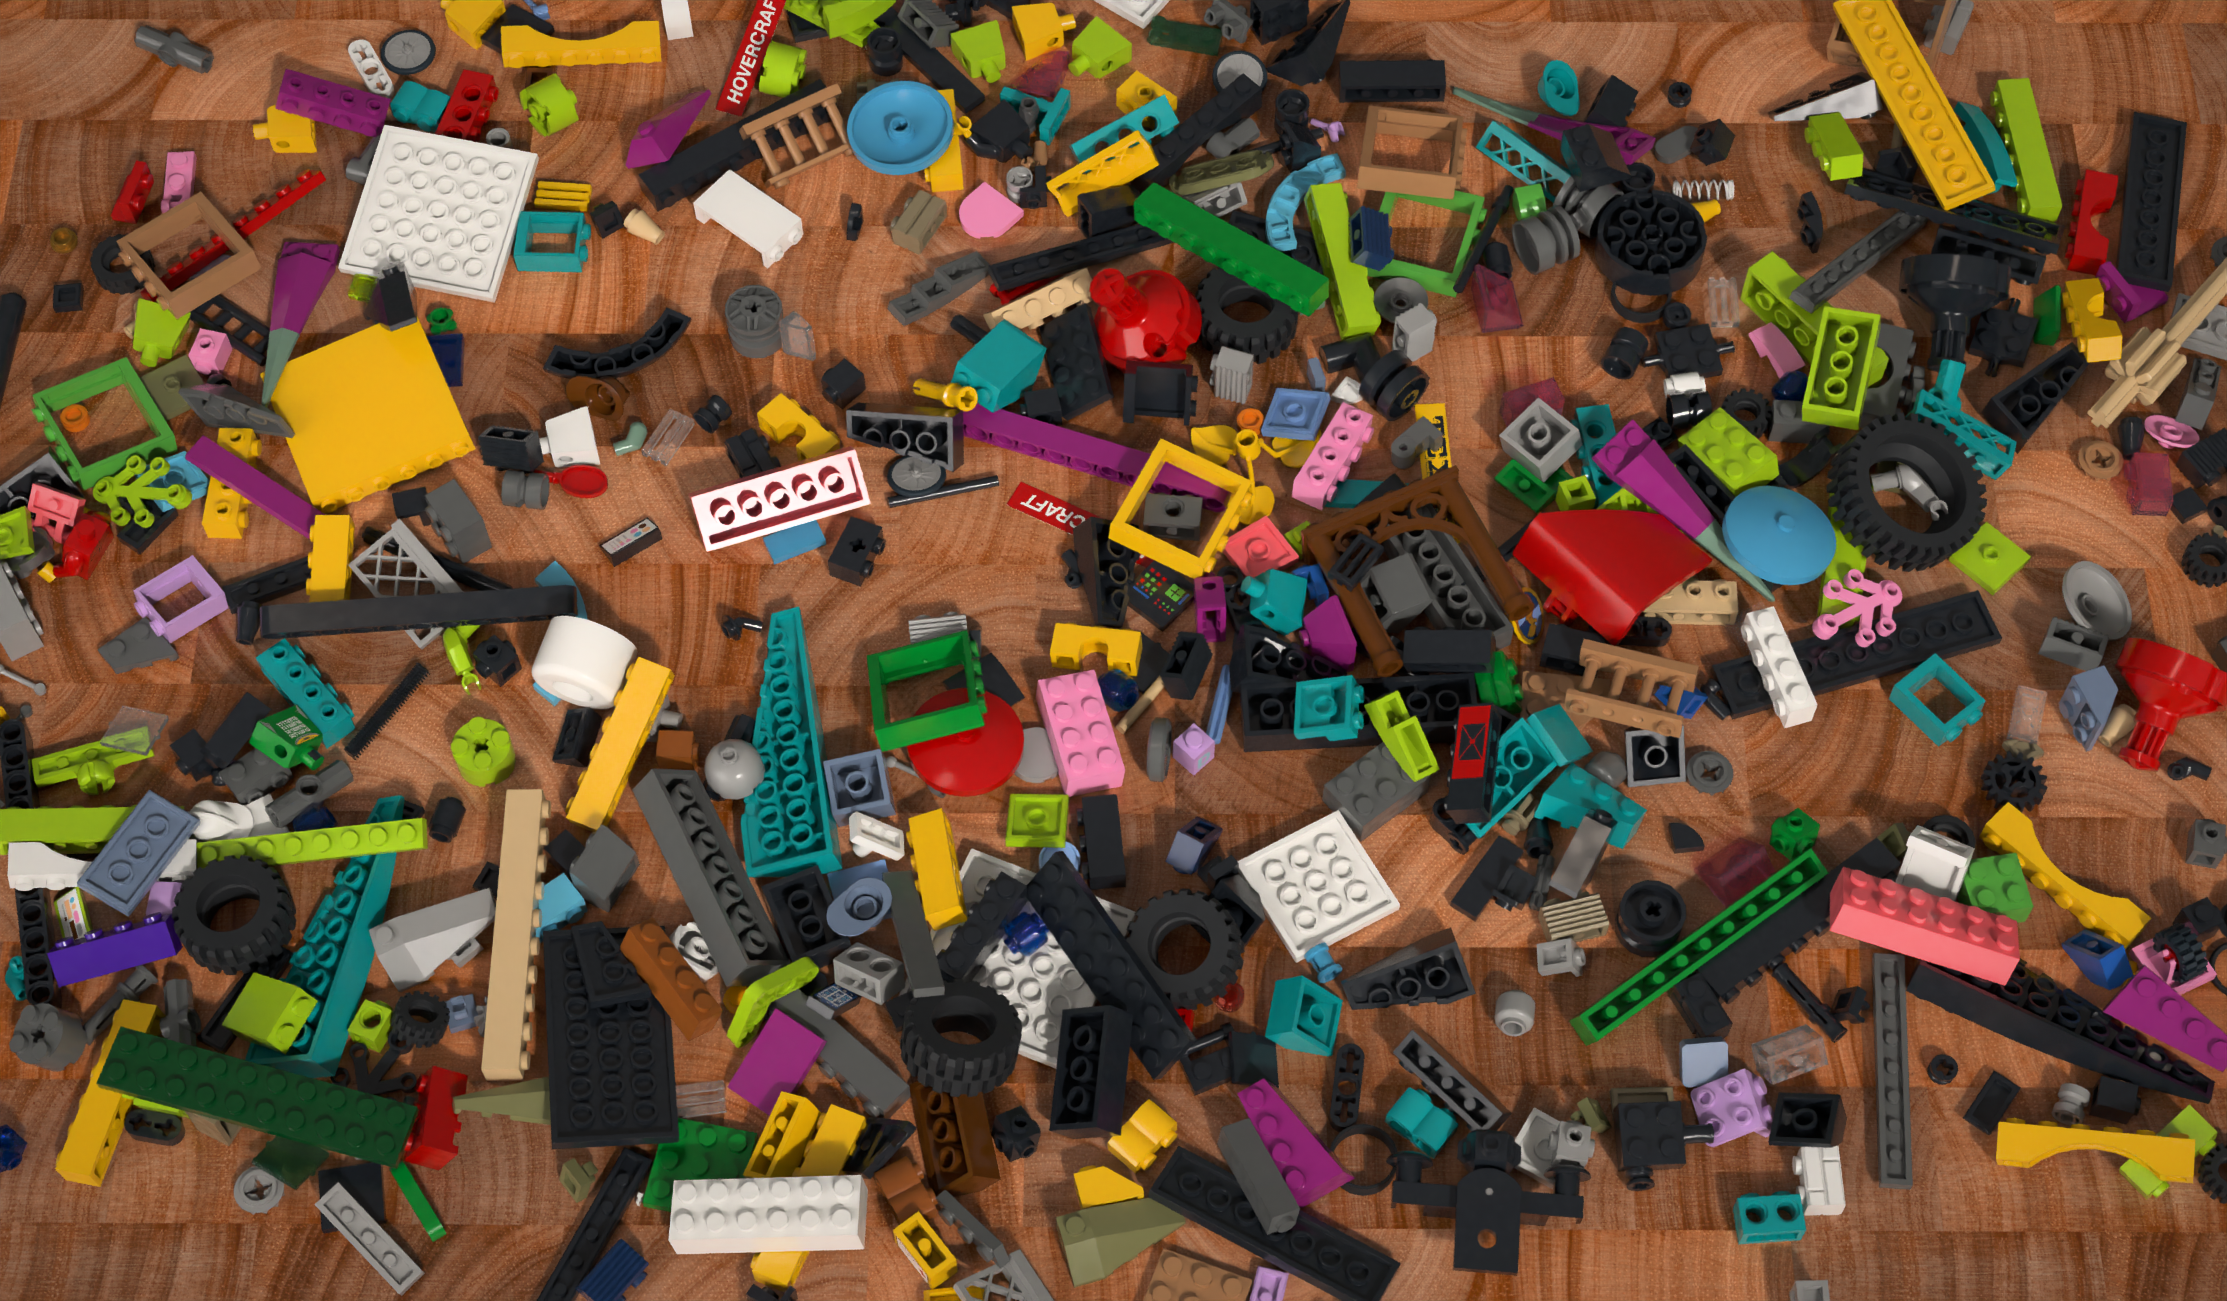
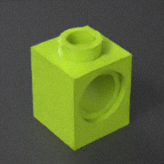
[347,999,393,1053]

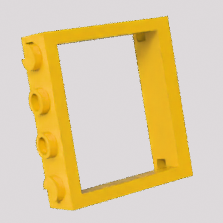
[1108,438,1253,579]

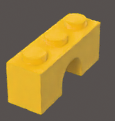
[757,393,840,461]
[1050,622,1142,676]

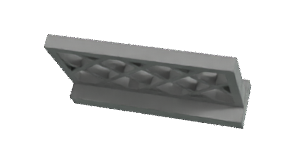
[348,518,463,650]
[953,1249,1054,1301]

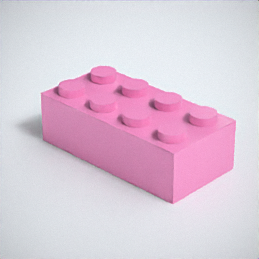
[1036,670,1125,797]

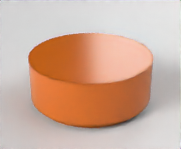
[60,404,90,432]
[1237,408,1265,435]

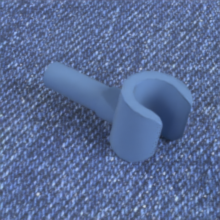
[523,0,550,21]

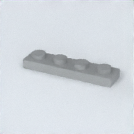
[314,1182,425,1296]

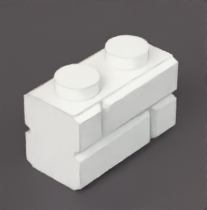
[1792,1146,1846,1216]

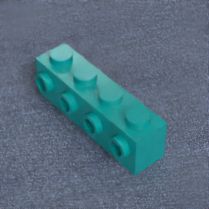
[256,638,356,749]

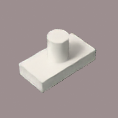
[849,811,905,861]

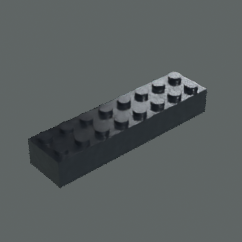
[1240,673,1477,752]

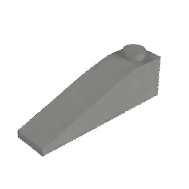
[369,888,496,992]

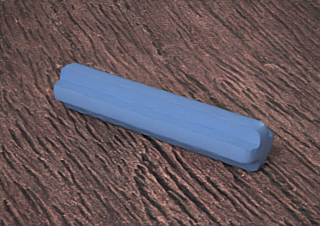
[1206,665,1233,745]

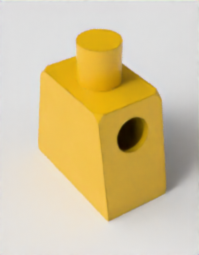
[441,0,506,50]
[1012,3,1076,60]
[253,105,317,153]

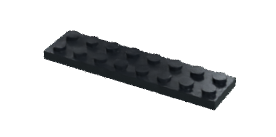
[2116,112,2187,292]
[1844,168,2065,255]
[1027,851,1197,1080]
[1148,1146,1401,1301]

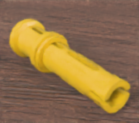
[913,378,978,411]

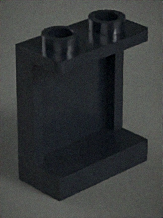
[1123,360,1198,426]

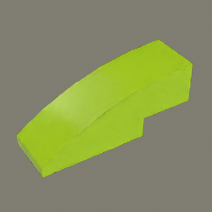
[823,0,896,39]
[1364,690,1440,782]

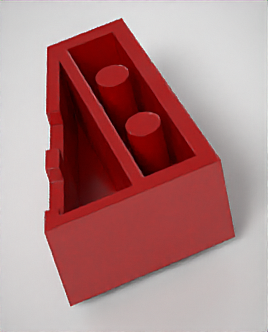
[403,1065,468,1171]

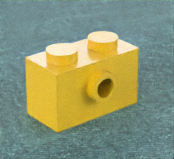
[1116,70,1177,130]

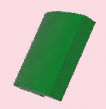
[1494,459,1574,514]

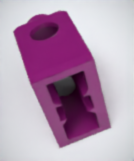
[1194,571,1226,642]

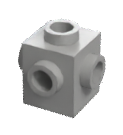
[1548,1120,1595,1168]

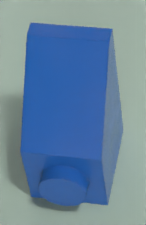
[2061,929,2133,990]

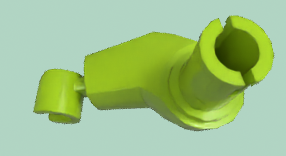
[443,625,481,695]

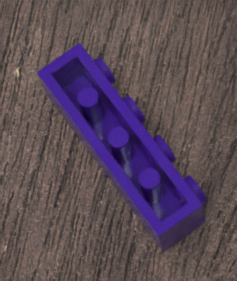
[47,912,183,987]

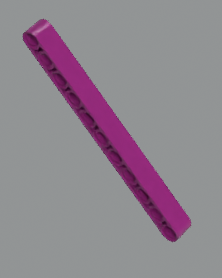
[946,403,1232,513]

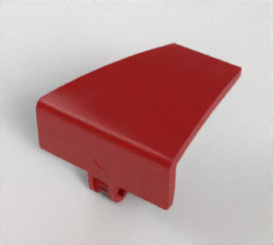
[1512,509,1712,646]

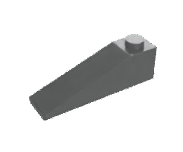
[178,383,295,438]

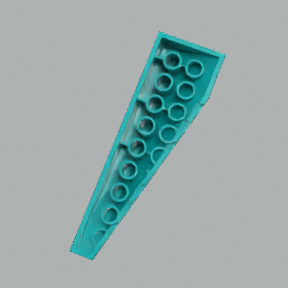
[740,606,843,877]
[245,795,405,1078]

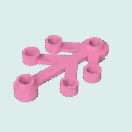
[1812,569,1902,647]

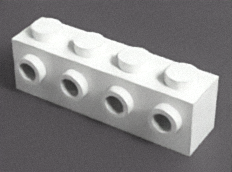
[1741,606,1818,728]

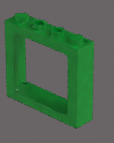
[867,630,988,752]

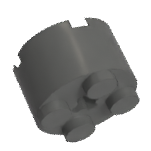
[9,1003,87,1072]

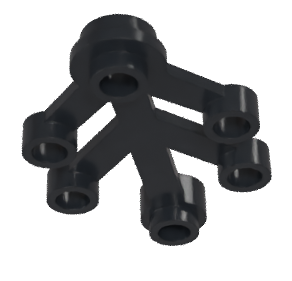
[330,1031,418,1101]

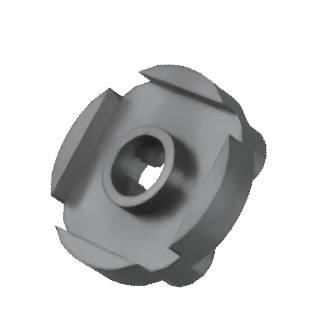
[0,527,55,579]

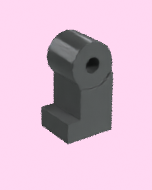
[1391,416,1443,469]

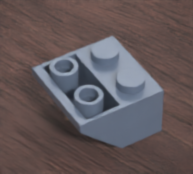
[2059,665,2118,752]

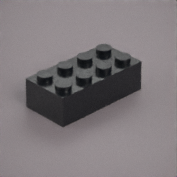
[1049,1005,1133,1139]

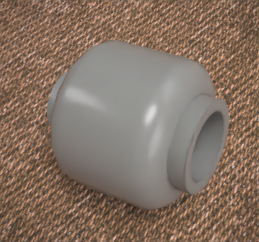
[1494,990,1535,1036]

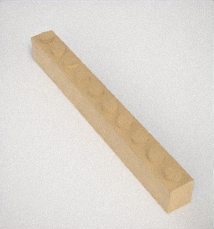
[481,789,551,1081]

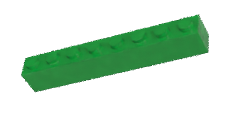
[1134,182,1329,317]

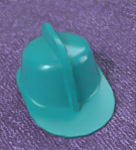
[1537,60,1580,116]

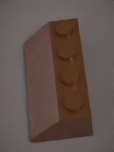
[909,1080,1001,1197]

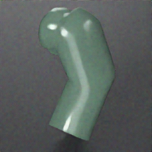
[613,422,647,456]

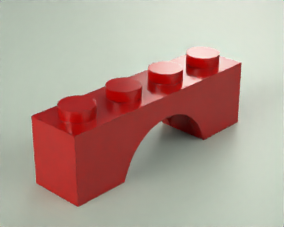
[2064,169,2118,276]

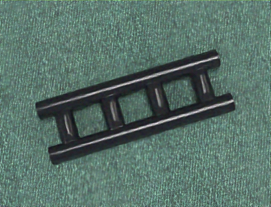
[190,295,270,366]

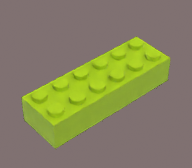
[1740,251,1889,389]

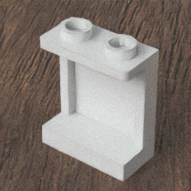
[1895,825,1975,902]

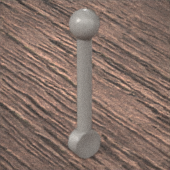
[0,664,47,696]

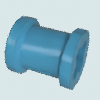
[1304,943,1343,983]

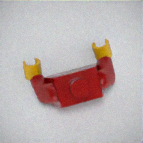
[36,507,114,583]

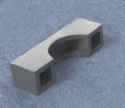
[1860,323,1916,428]

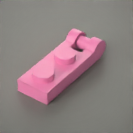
[161,151,197,214]

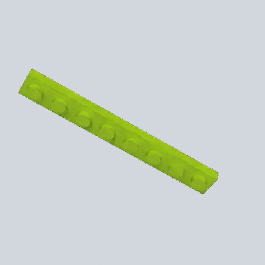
[197,818,428,869]

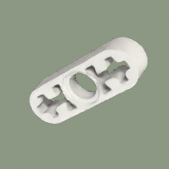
[348,40,395,99]

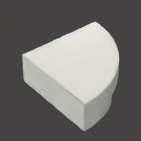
[1331,376,1363,404]

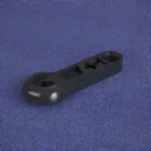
[1217,565,1267,651]

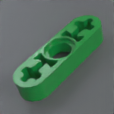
[389,1160,447,1242]

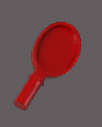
[534,465,608,499]

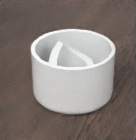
[531,616,638,709]

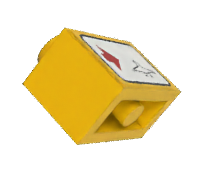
[893,1211,958,1289]

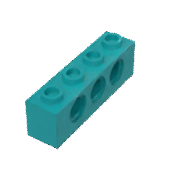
[1069,94,1179,174]
[1570,404,1623,509]

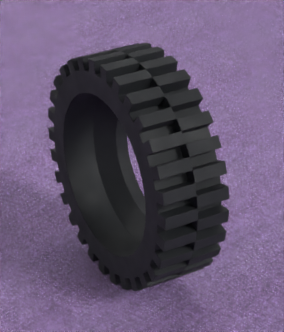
[1826,412,1987,572]

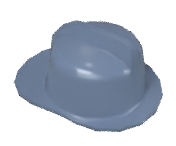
[826,877,892,937]

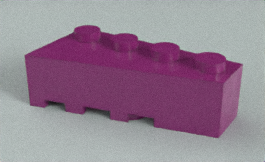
[2103,964,2227,1072]
[1237,1078,1355,1208]

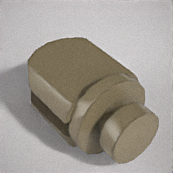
[1502,792,1540,835]

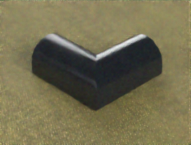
[1319,332,1381,383]

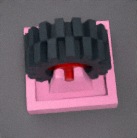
[2129,923,2217,995]

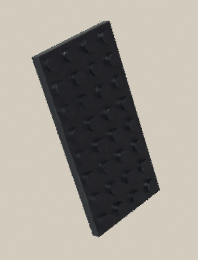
[543,926,679,1149]

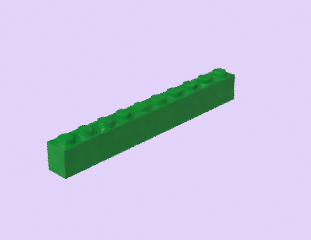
[1569,848,1829,1046]

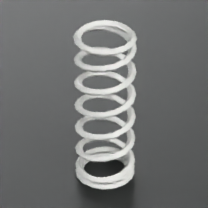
[1672,179,1734,201]

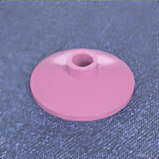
[2144,415,2200,449]

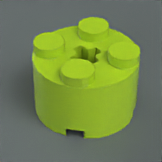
[759,41,807,98]
[520,73,579,137]
[451,717,516,787]

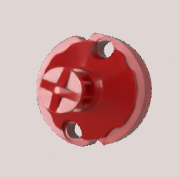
[1089,268,1202,375]
[2115,638,2227,772]

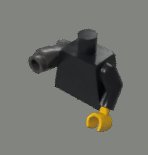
[954,97,1040,163]

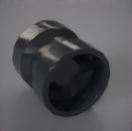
[693,395,732,434]

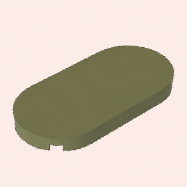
[1169,150,1274,195]

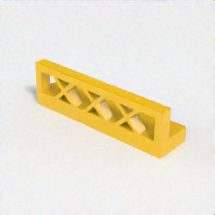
[1046,130,1159,217]

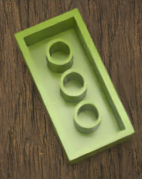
[1802,306,1881,430]

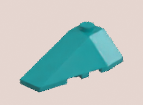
[1466,717,1558,839]

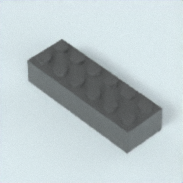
[1376,503,1514,651]

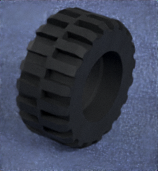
[1195,267,1298,364]
[172,855,296,975]
[1125,888,1245,1010]
[900,979,1022,1097]

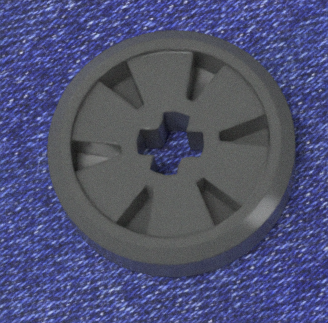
[1147,717,1172,782]

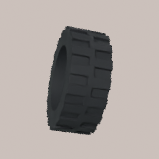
[90,234,155,295]

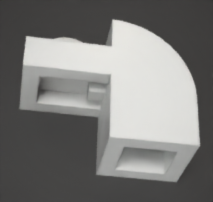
[661,0,694,40]

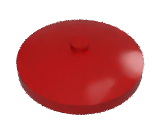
[907,688,1024,797]

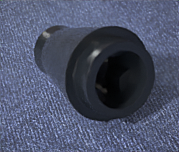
[2117,417,2146,461]
[235,601,263,645]
[1524,816,1554,859]

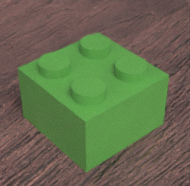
[1957,853,2034,923]

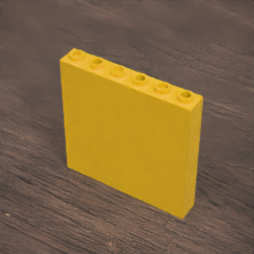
[260,316,476,514]

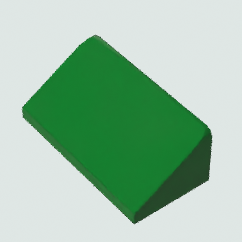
[2033,285,2061,346]

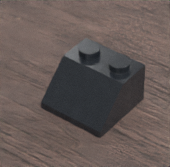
[1560,124,1631,192]

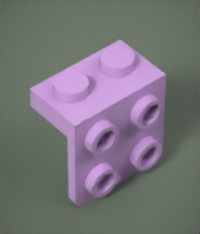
[1691,1068,1774,1147]

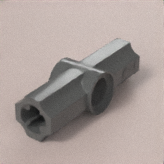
[134,25,214,74]
[265,760,354,828]
[160,979,201,1047]

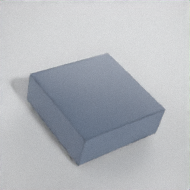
[1306,357,1326,392]

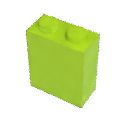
[222,973,318,1054]

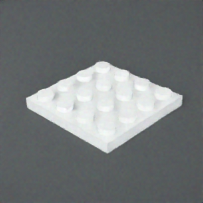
[1237,810,1400,963]

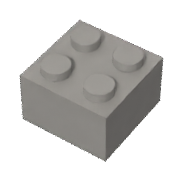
[1499,397,1582,483]

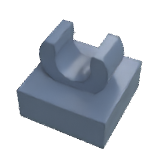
[445,994,479,1034]

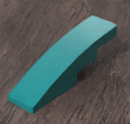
[1953,101,2018,187]

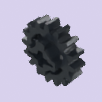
[1981,751,2048,813]

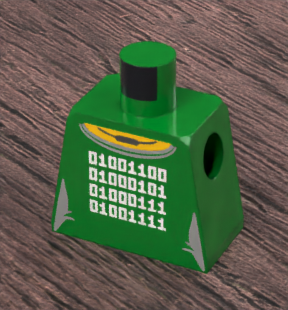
[249,705,324,771]

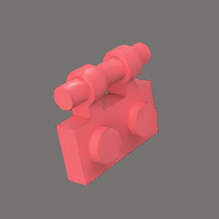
[27,483,86,545]

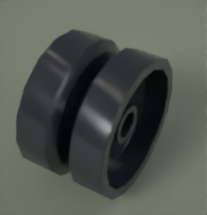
[1359,350,1430,421]
[1615,880,1686,958]

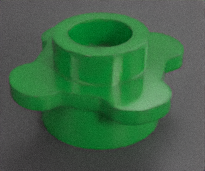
[427,307,457,336]

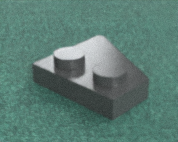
[98,617,179,674]

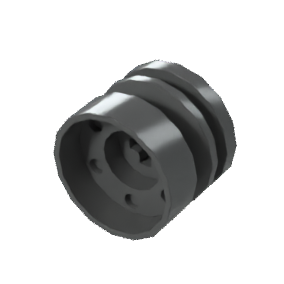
[1553,175,1624,239]
[1512,205,1580,275]
[725,285,786,358]

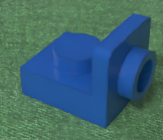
[1291,564,1329,608]

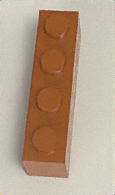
[620,917,723,1041]

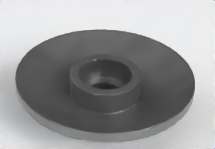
[1374,277,1428,323]

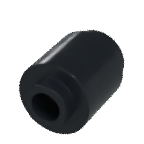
[1482,242,1513,284]
[428,797,466,843]

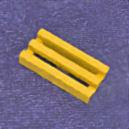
[534,181,592,212]

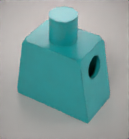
[1241,569,1307,636]

